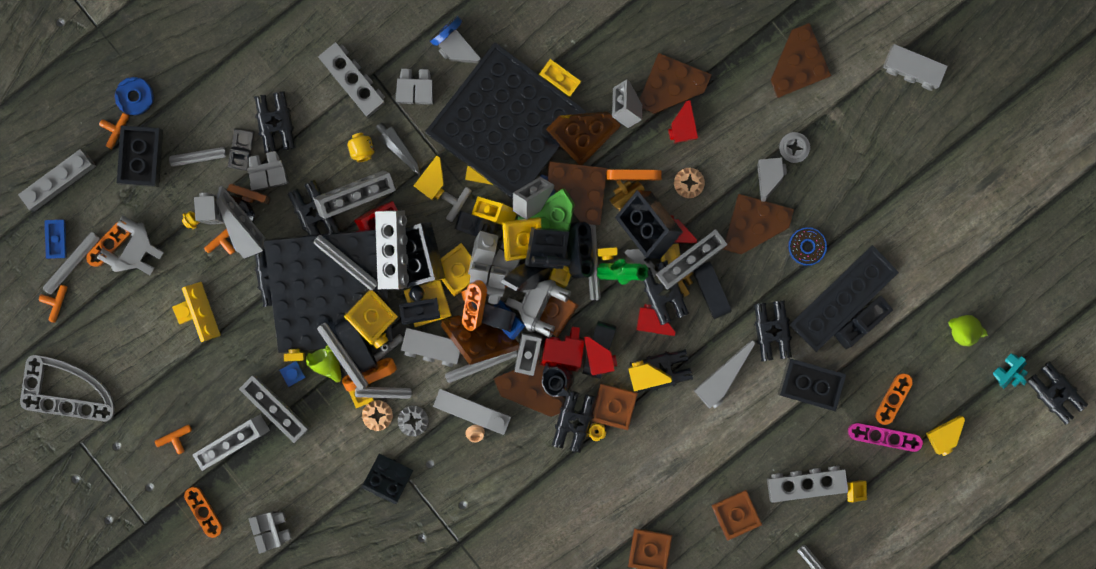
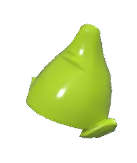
[948,315,988,346]
[306,345,341,383]

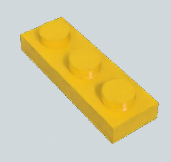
[182,282,221,342]

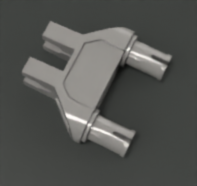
[97,215,164,275]
[505,280,571,338]

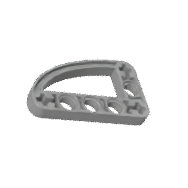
[20,355,115,421]

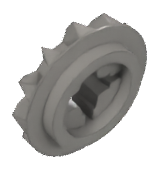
[779,132,810,163]
[398,406,428,436]

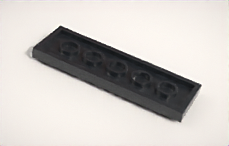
[789,245,899,352]

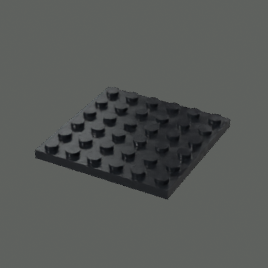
[425,43,586,199]
[264,229,393,353]

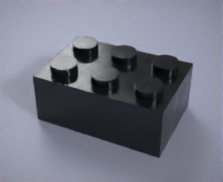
[117,126,163,187]
[615,190,683,259]
[391,222,445,289]
[778,358,846,412]

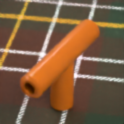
[99,113,129,149]
[204,228,235,255]
[39,285,68,323]
[155,425,192,454]

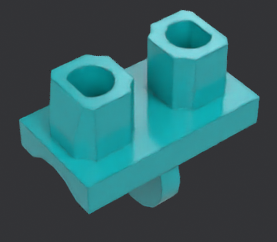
[993,353,1028,389]

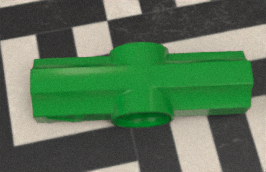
[596,259,648,285]

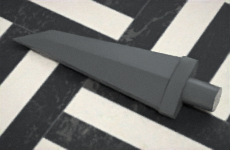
[376,122,420,176]

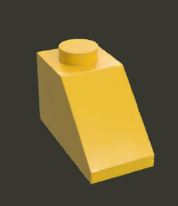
[414,156,445,201]
[472,197,517,225]
[628,360,672,391]
[926,416,965,456]

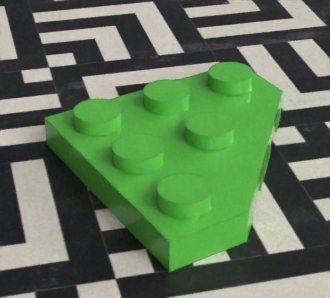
[517,188,575,231]

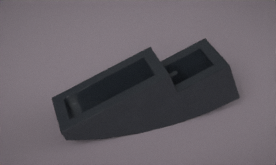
[501,263,552,291]
[834,296,893,349]

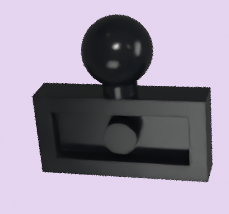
[399,286,440,325]

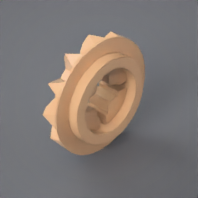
[674,167,705,198]
[362,400,393,431]

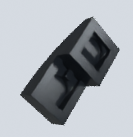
[228,128,254,171]
[454,211,499,237]

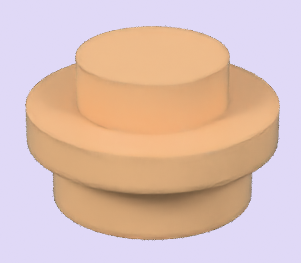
[465,425,485,442]

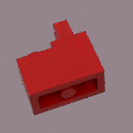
[540,327,584,372]

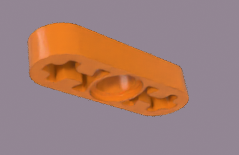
[606,170,662,181]
[86,221,131,267]
[462,280,487,331]
[342,358,397,391]
[875,374,912,425]
[184,487,223,538]

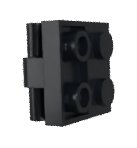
[525,227,570,269]
[362,453,413,504]

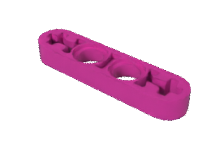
[848,423,923,452]

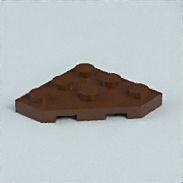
[770,23,831,98]
[640,53,711,114]
[546,112,621,165]
[547,162,607,225]
[723,194,794,254]
[441,315,520,365]
[494,359,565,417]

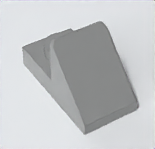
[624,249,657,277]

